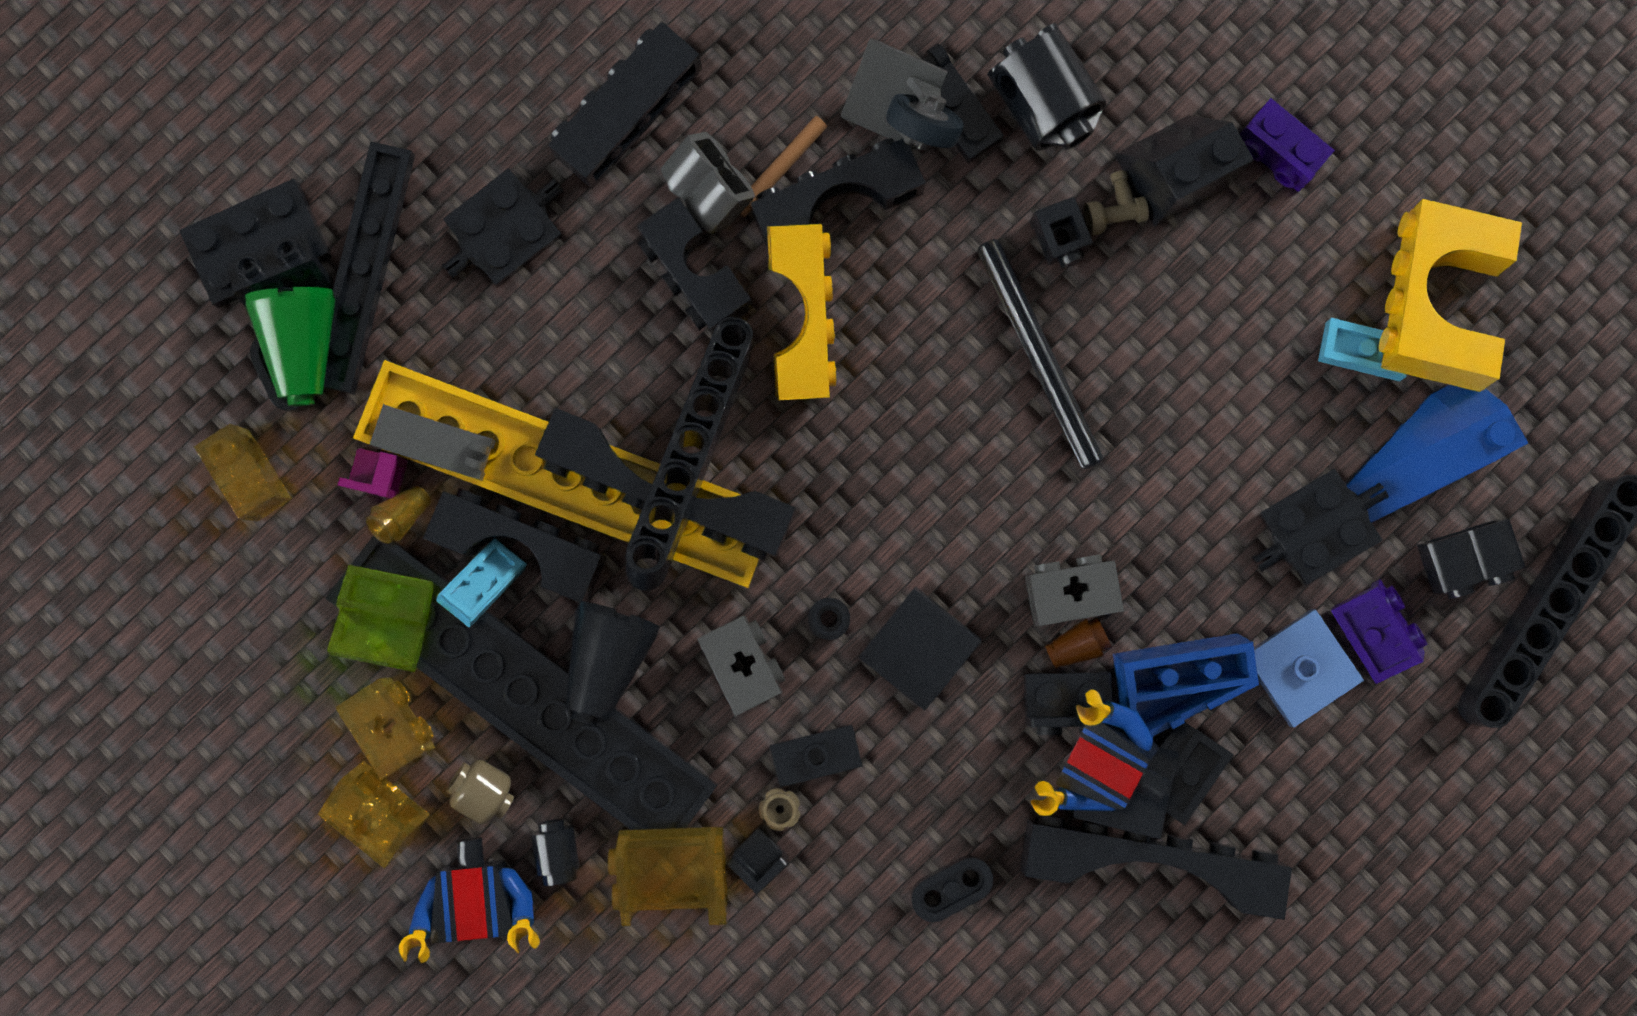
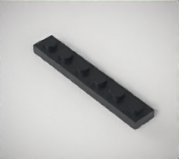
[324,142,415,395]

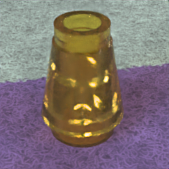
[366,485,431,544]

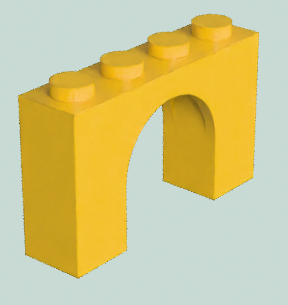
[1379,199,1522,392]

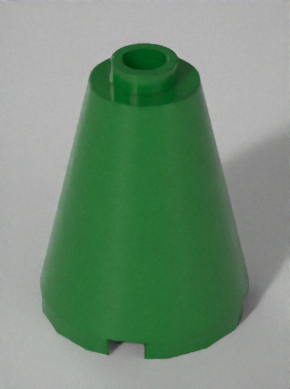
[245,287,335,406]

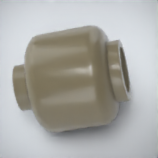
[446,759,514,824]

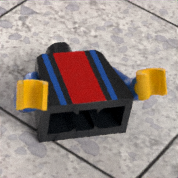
[1031,690,1172,816]
[399,837,540,963]

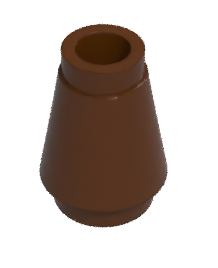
[1045,617,1112,669]

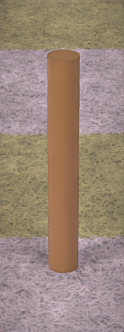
[740,116,827,218]

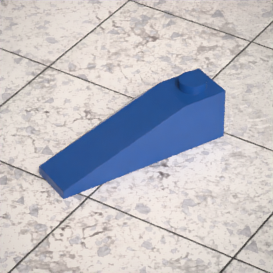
[1346,385,1528,523]

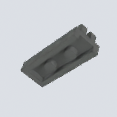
[369,404,496,481]

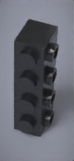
[548,21,702,189]

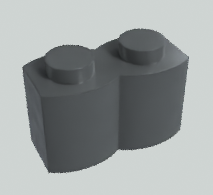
[661,132,755,233]

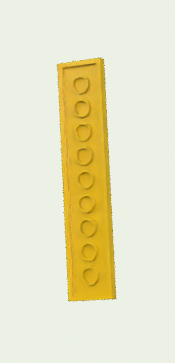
[353,360,760,588]

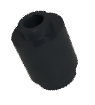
[531,819,580,886]

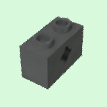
[1024,554,1124,626]
[697,615,786,716]

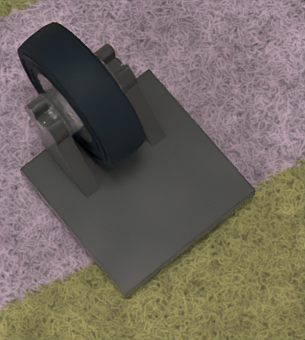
[840,38,963,150]

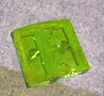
[327,565,434,672]

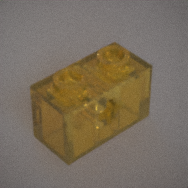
[194,424,292,522]
[335,677,435,780]
[317,761,430,869]

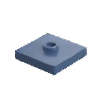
[1254,609,1364,728]

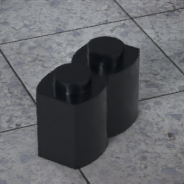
[1417,518,1526,599]

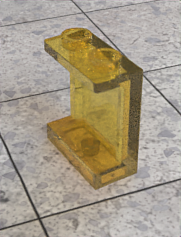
[608,827,728,926]

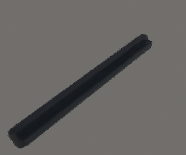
[978,239,1103,469]

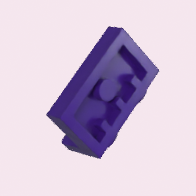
[1240,98,1335,192]
[1331,579,1428,684]

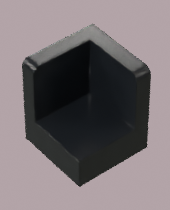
[726,826,789,895]

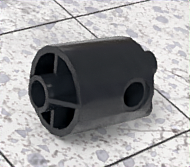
[987,23,1107,151]

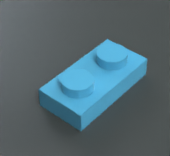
[1318,318,1407,382]

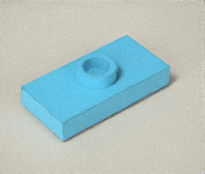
[436,538,527,628]

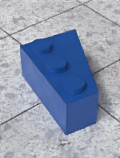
[1113,633,1259,736]

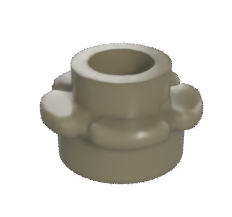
[759,788,800,831]

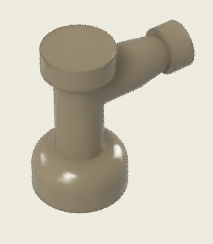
[1083,170,1149,236]

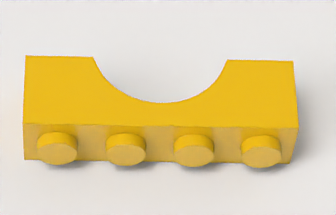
[767,224,836,400]

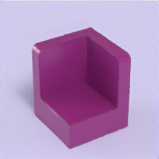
[337,448,408,500]

